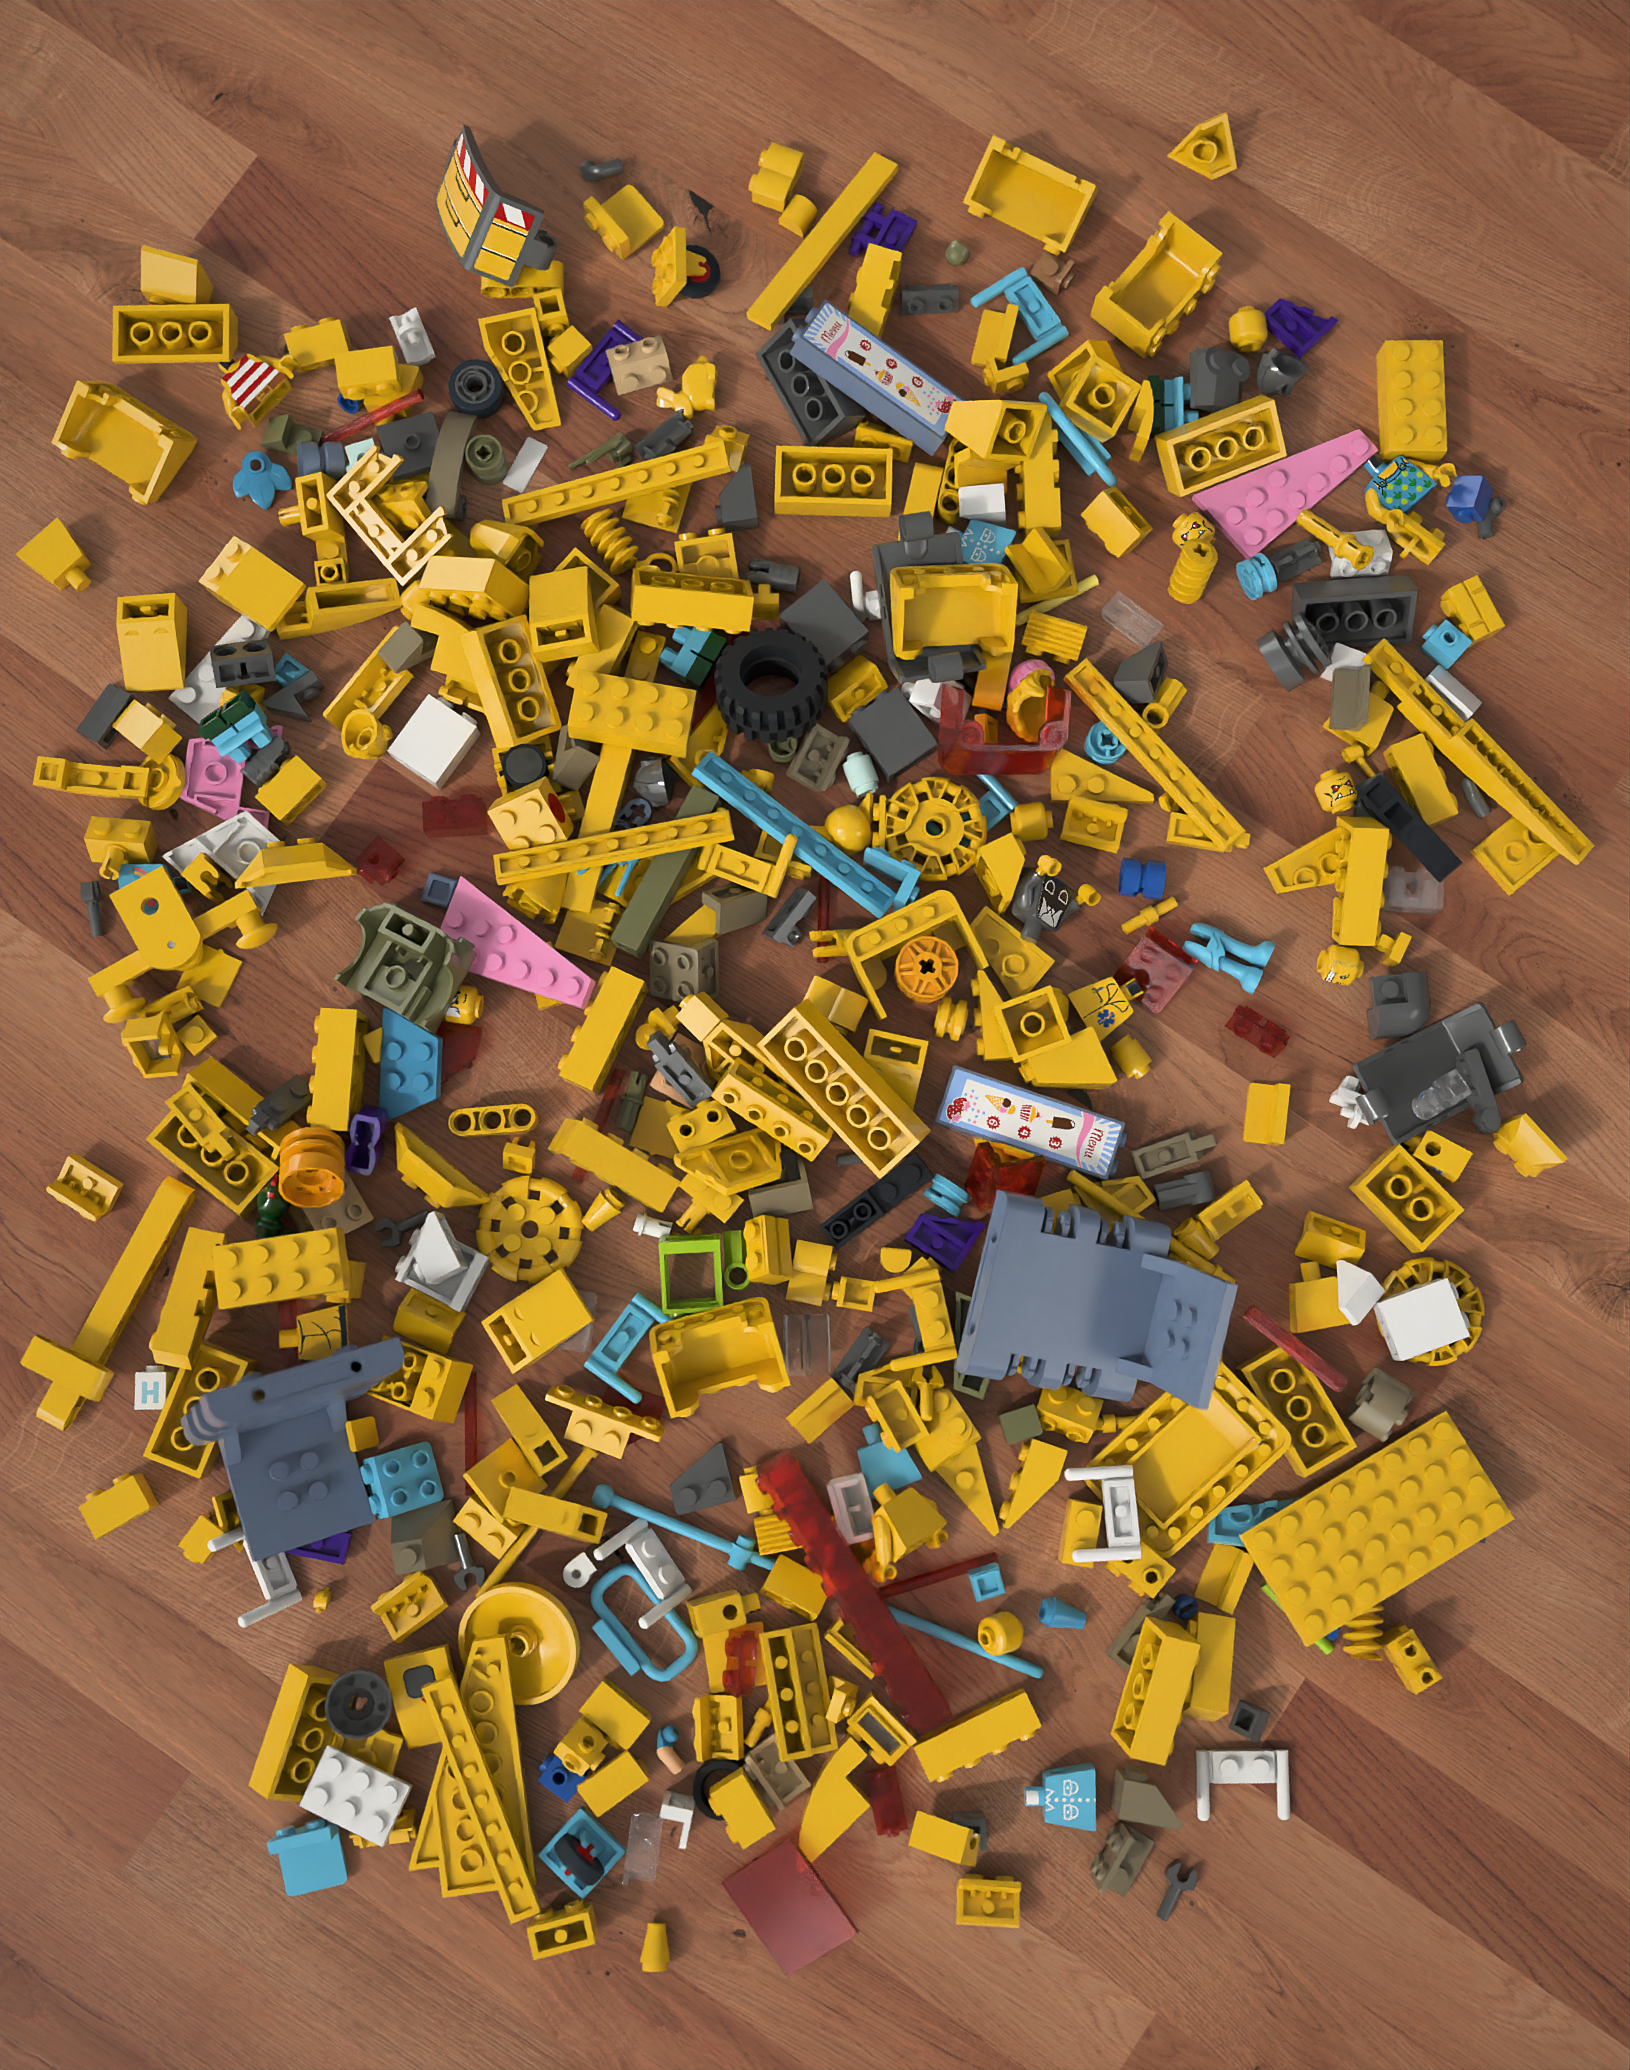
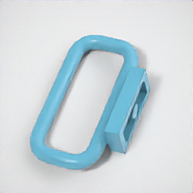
[1038,392,1118,487]
[590,1563,698,1682]

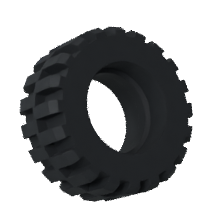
[714,627,828,743]

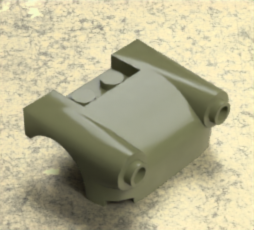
[334,902,477,1034]

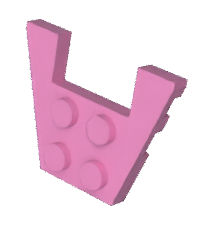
[180,725,284,831]

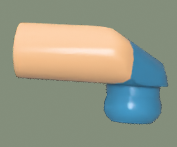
[657,1725,685,1774]

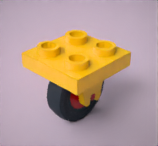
[652,226,720,308]

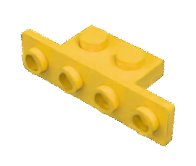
[323,625,414,731]
[545,1385,666,1459]

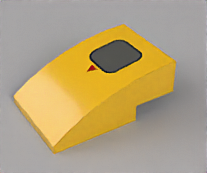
[384,1643,460,1749]

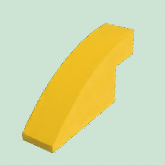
[276,578,402,640]
[410,601,475,683]
[798,1732,871,1872]

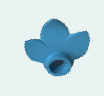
[233,451,292,510]

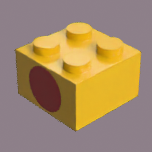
[487,776,575,852]

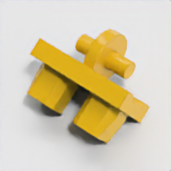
[1387,511,1445,565]
[635,1005,681,1050]

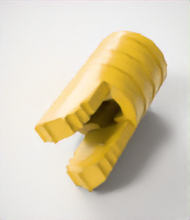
[809,928,861,958]

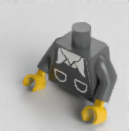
[1012,855,1101,943]

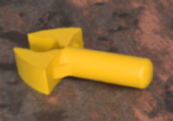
[908,1365,944,1421]

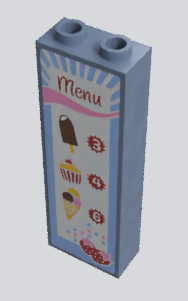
[789,299,965,456]
[934,1065,1128,1181]

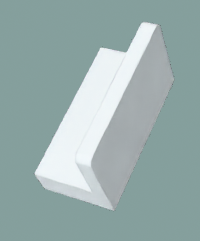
[1424,665,1482,722]
[660,1790,695,1849]

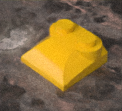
[1493,1113,1568,1177]
[913,1387,982,1472]

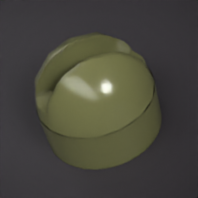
[945,240,970,266]

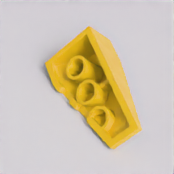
[478,307,562,431]

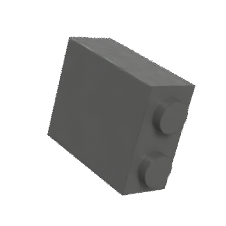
[779,579,869,673]
[849,687,938,783]

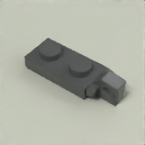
[646,1030,716,1107]
[245,1074,313,1136]

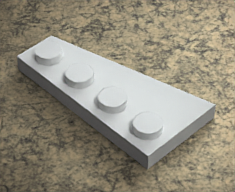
[168,615,270,724]

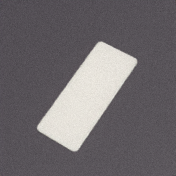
[503,437,548,493]

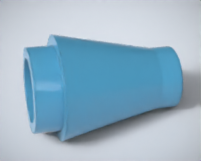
[1038,1596,1086,1630]

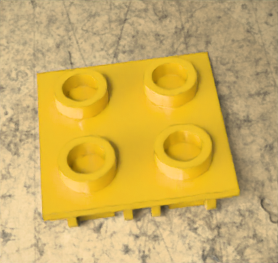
[622,482,692,533]
[554,899,625,967]

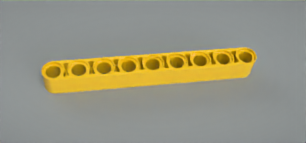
[36,1176,197,1431]

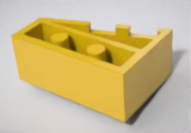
[847,243,902,339]
[1182,1612,1236,1722]

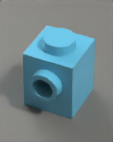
[1419,619,1473,670]

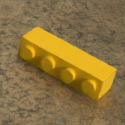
[913,1687,1042,1782]

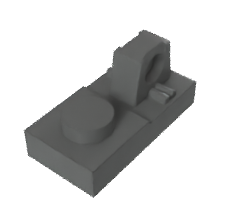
[762,887,816,948]

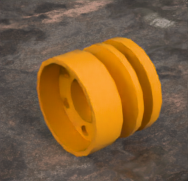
[894,936,958,1005]
[279,1127,345,1208]

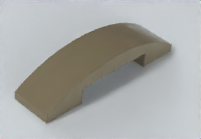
[426,411,478,518]

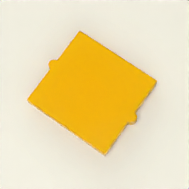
[176,944,243,1009]
[629,1096,692,1160]

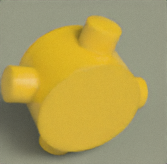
[314,1586,331,1613]

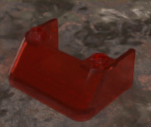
[938,684,1071,775]

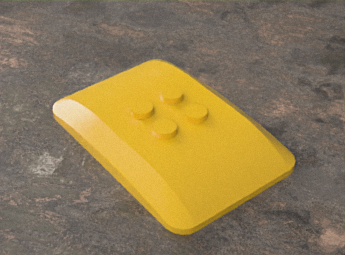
[1084,1360,1291,1558]

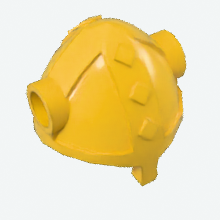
[341,709,393,761]

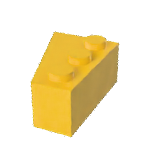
[566,604,645,689]

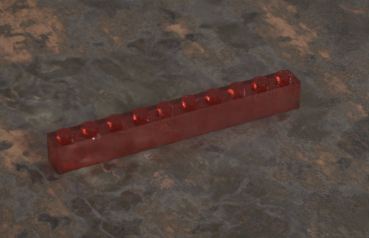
[755,1447,953,1736]

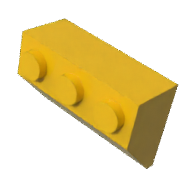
[972,832,1027,917]

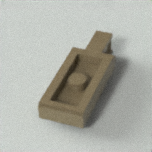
[1130,1132,1216,1180]
[1104,1589,1175,1672]

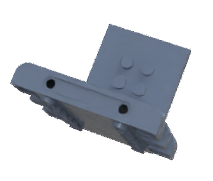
[955,1189,1238,1410]
[180,1337,404,1562]

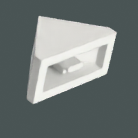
[958,483,1006,527]
[1337,1260,1385,1326]

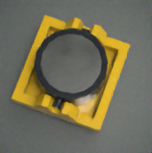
[492,735,563,796]

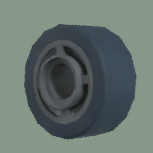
[448,359,505,419]

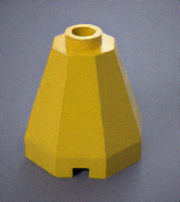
[469,519,544,583]

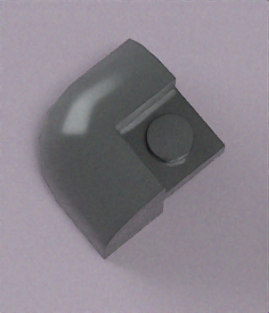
[1366,972,1431,1040]

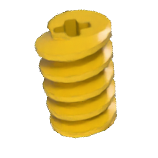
[580,508,639,575]
[1168,538,1218,604]
[1342,1603,1384,1660]

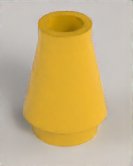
[582,1187,625,1232]
[1174,1217,1219,1261]
[639,1922,671,1972]

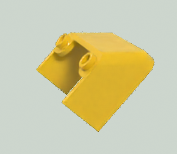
[846,890,989,1022]

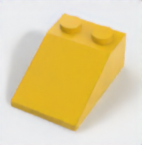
[198,536,307,632]

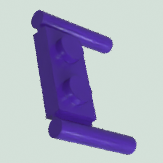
[566,320,644,421]

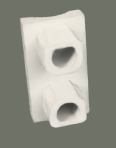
[389,308,436,366]
[1329,1076,1380,1129]

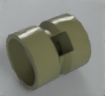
[465,434,508,486]

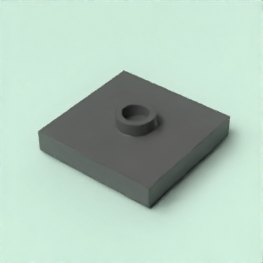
[376,411,439,482]

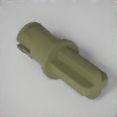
[615,1071,650,1132]

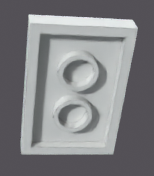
[299,1745,413,1847]

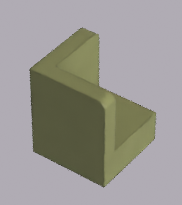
[997,1403,1043,1445]

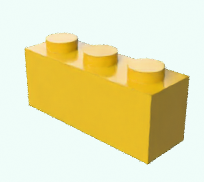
[1383,733,1458,827]

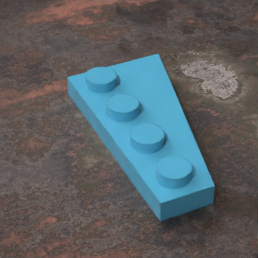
[1207,1497,1301,1547]

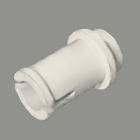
[633,1212,673,1238]

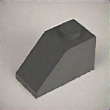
[715,462,758,532]
[1112,641,1168,704]

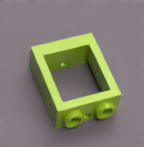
[659,1233,724,1318]

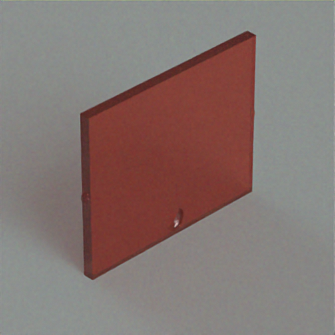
[721,1837,859,1977]

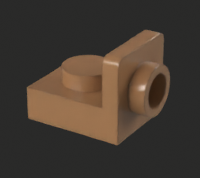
[1029,251,1076,296]

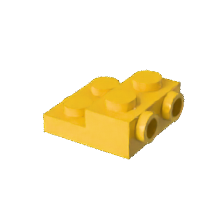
[674,527,739,579]

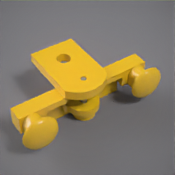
[88,866,278,1024]

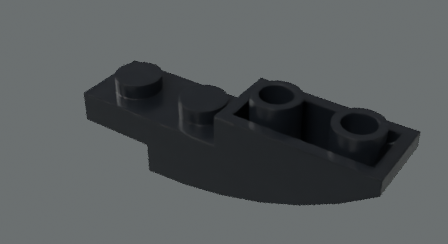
[1357,774,1463,883]
[819,1152,934,1250]

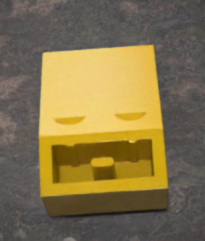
[529,566,600,663]
[116,593,188,693]
[863,1029,929,1111]
[481,1268,595,1374]
[365,1335,473,1424]

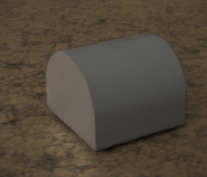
[1228,1699,1270,1743]

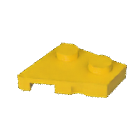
[1073,1176,1156,1235]

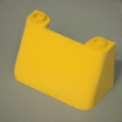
[963,135,1099,256]
[52,380,198,505]
[890,563,1018,660]

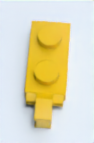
[1166,812,1251,852]
[165,1083,236,1161]

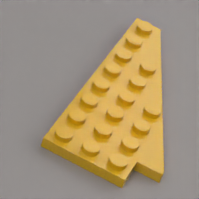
[409,1634,537,1898]

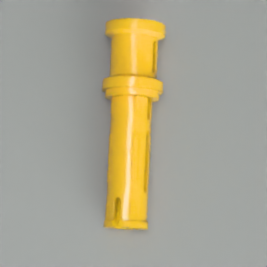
[1296,509,1374,571]

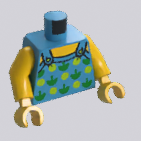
[1363,454,1457,532]

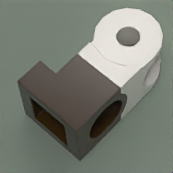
[563,1534,624,1588]

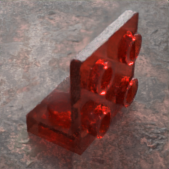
[1113,926,1198,1014]
[964,1141,1046,1211]

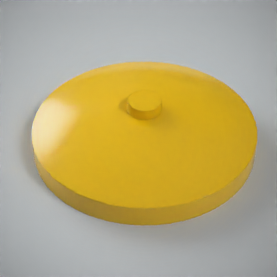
[458,1582,580,1705]

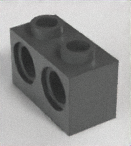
[209,639,276,688]

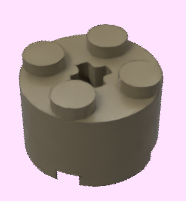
[1345,1367,1415,1442]

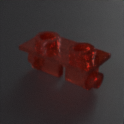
[1225,1004,1290,1058]
[722,1629,758,1698]
[865,1766,908,1837]

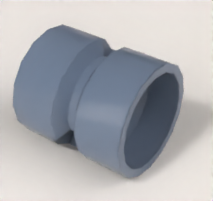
[297,441,345,480]

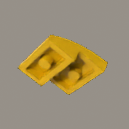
[1127,380,1154,462]

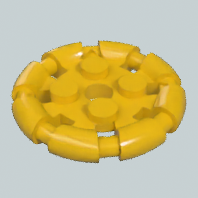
[885,777,988,882]
[476,1175,584,1284]
[1376,1257,1485,1366]

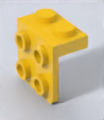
[583,185,664,261]

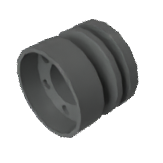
[1256,612,1333,692]
[325,1669,393,1740]

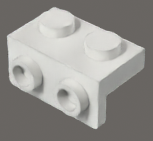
[1326,529,1393,579]

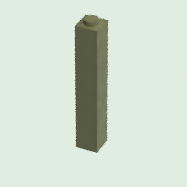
[610,785,723,959]

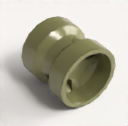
[768,736,797,764]

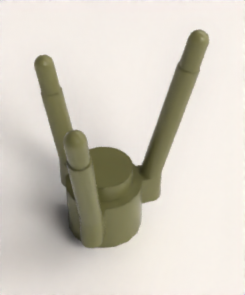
[568,432,633,470]

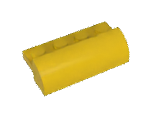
[759,1622,838,1762]

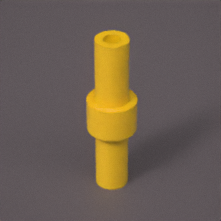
[1121,896,1178,935]
[1095,1414,1138,1433]
[744,1698,773,1748]

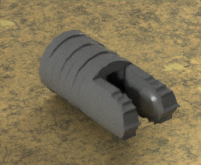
[744,559,801,593]
[240,736,292,788]

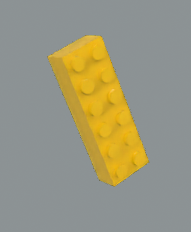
[756,998,931,1179]

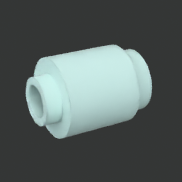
[842,752,879,798]

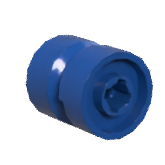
[1118,857,1166,900]

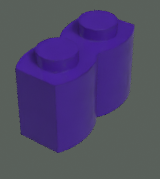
[345,1105,389,1176]

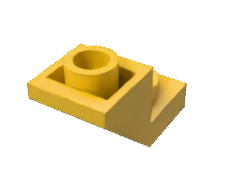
[314,536,350,586]

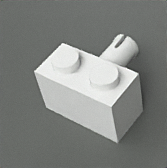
[901,679,973,730]

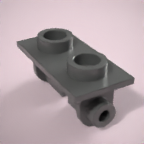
[900,283,959,315]
[634,410,695,461]
[1267,538,1322,585]
[831,1327,890,1393]

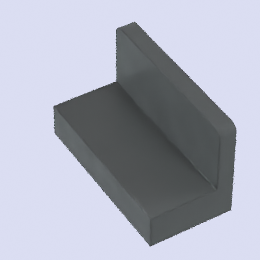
[77,684,140,750]

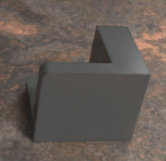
[952,1810,987,1851]

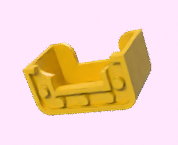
[1090,211,1223,359]
[649,1297,790,1419]

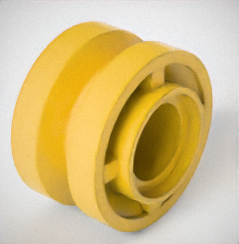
[933,996,969,1041]

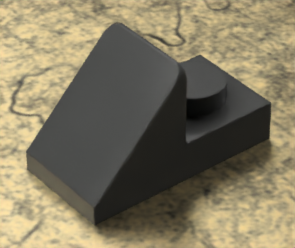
[263,670,325,722]

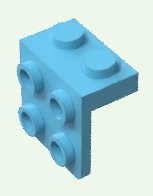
[863,847,921,912]
[360,1441,444,1520]
[267,1818,349,1897]

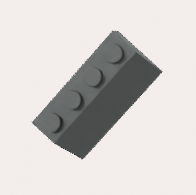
[755,318,866,447]
[1290,575,1418,649]

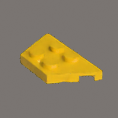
[674,1128,781,1196]

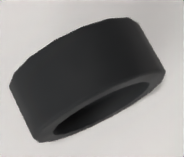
[693,1759,751,1821]

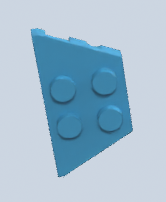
[379,1008,443,1122]

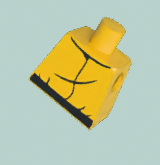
[279,1304,349,1361]

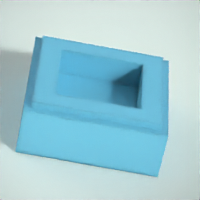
[274,652,310,688]
[968,1562,1006,1602]

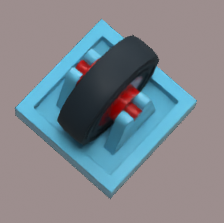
[538,1806,627,1900]

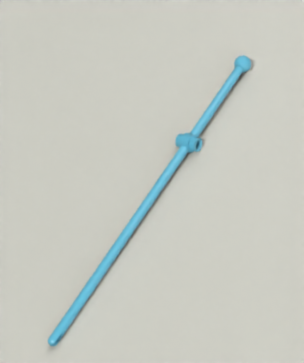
[592,1484,1044,1678]

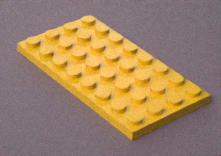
[1238,1411,1515,1647]

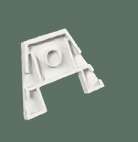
[163,811,280,916]

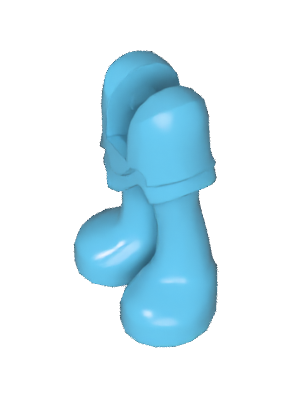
[1182,923,1275,994]

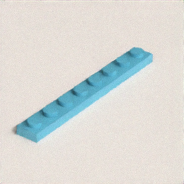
[692,751,897,919]

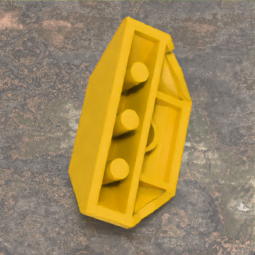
[235,837,357,889]
[703,1019,808,1103]
[394,1122,492,1209]

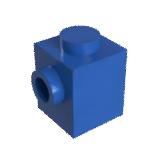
[1446,475,1494,523]
[538,1753,589,1803]

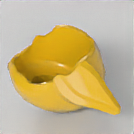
[809,792,874,856]

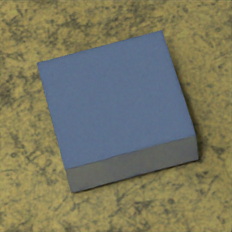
[420,872,458,909]

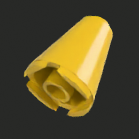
[502,872,569,924]

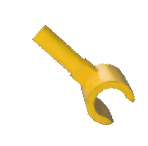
[1341,744,1376,779]

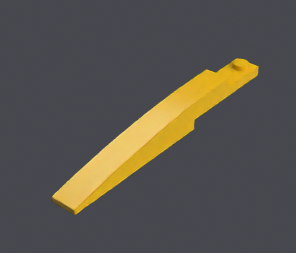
[561,631,667,915]
[1362,638,1595,865]

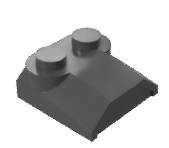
[1190,347,1250,413]

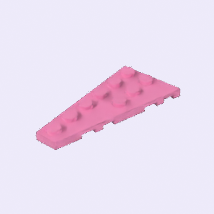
[1192,429,1379,561]
[440,876,596,1010]

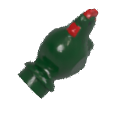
[255,1174,291,1237]

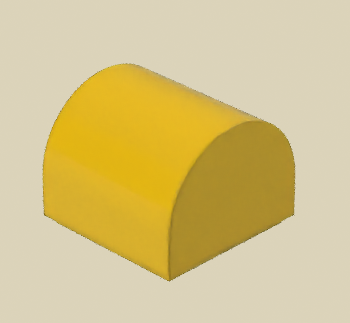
[779,194,818,238]
[880,1247,912,1273]

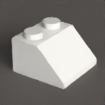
[413,1211,469,1284]

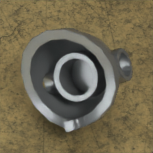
[1257,348,1307,396]
[633,756,680,807]

